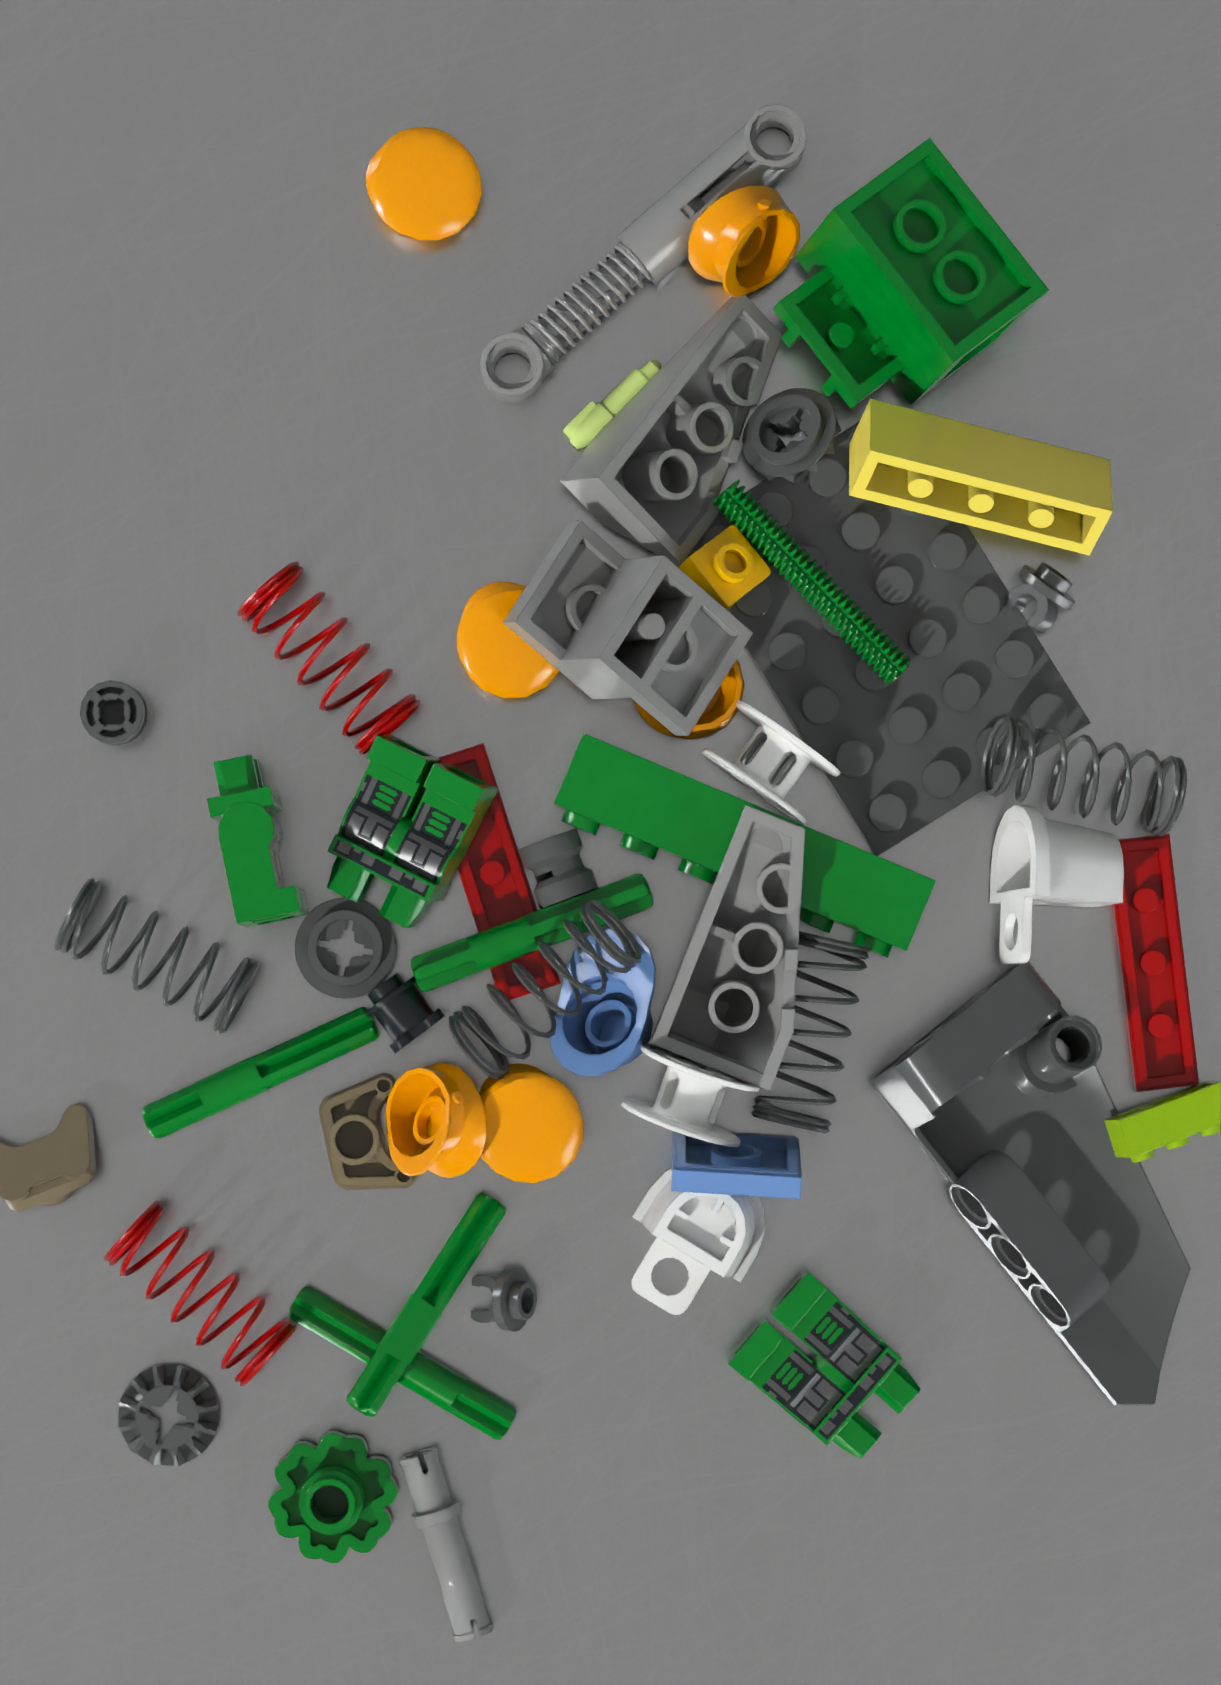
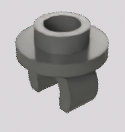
[1005,562,1075,632]
[471,1268,537,1332]

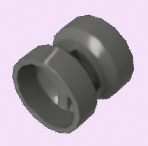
[80,680,150,746]
[518,828,598,909]

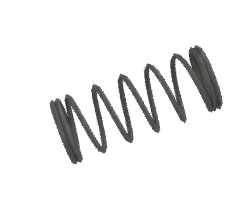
[981,716,1187,837]
[54,878,259,1034]
[449,899,641,1079]
[751,931,871,1133]

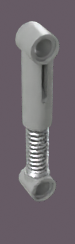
[480,104,807,403]

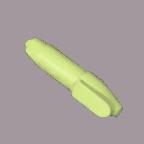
[563,360,661,450]

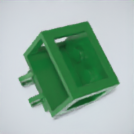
[773,138,1049,409]

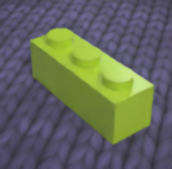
[1104,1081,1221,1163]

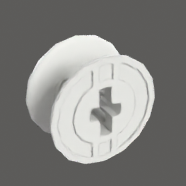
[702,700,841,825]
[621,1044,760,1147]

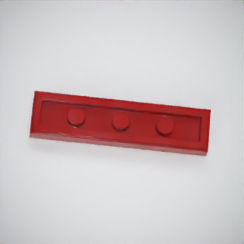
[439,743,561,1002]
[1112,834,1199,1092]

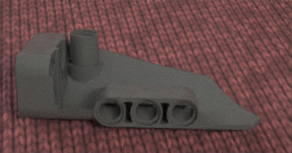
[870,961,1191,1406]

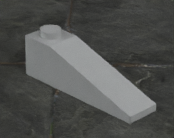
[561,295,783,565]
[651,805,805,1091]

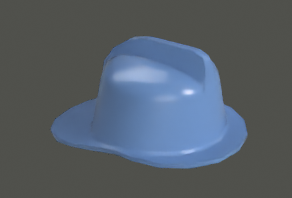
[550,928,656,1076]

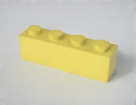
[849,399,1113,556]

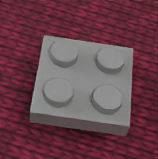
[503,520,753,736]

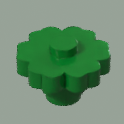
[268,1431,398,1563]

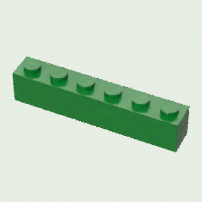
[554,733,936,958]

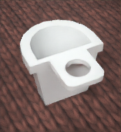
[989,805,1124,965]
[631,1168,765,1315]

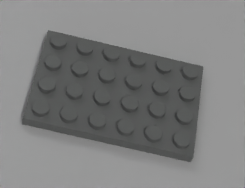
[687,403,1090,856]

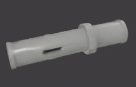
[398,1447,494,1642]

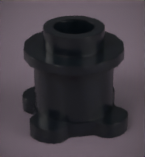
[365,973,445,1053]

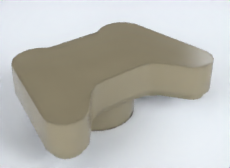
[319,1072,417,1190]
[0,1104,97,1211]

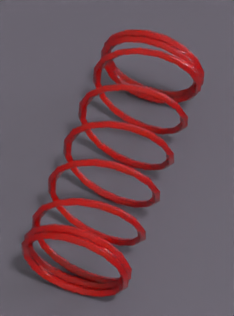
[238,562,420,754]
[104,1200,296,1386]

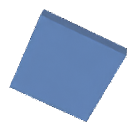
[671,1131,802,1199]

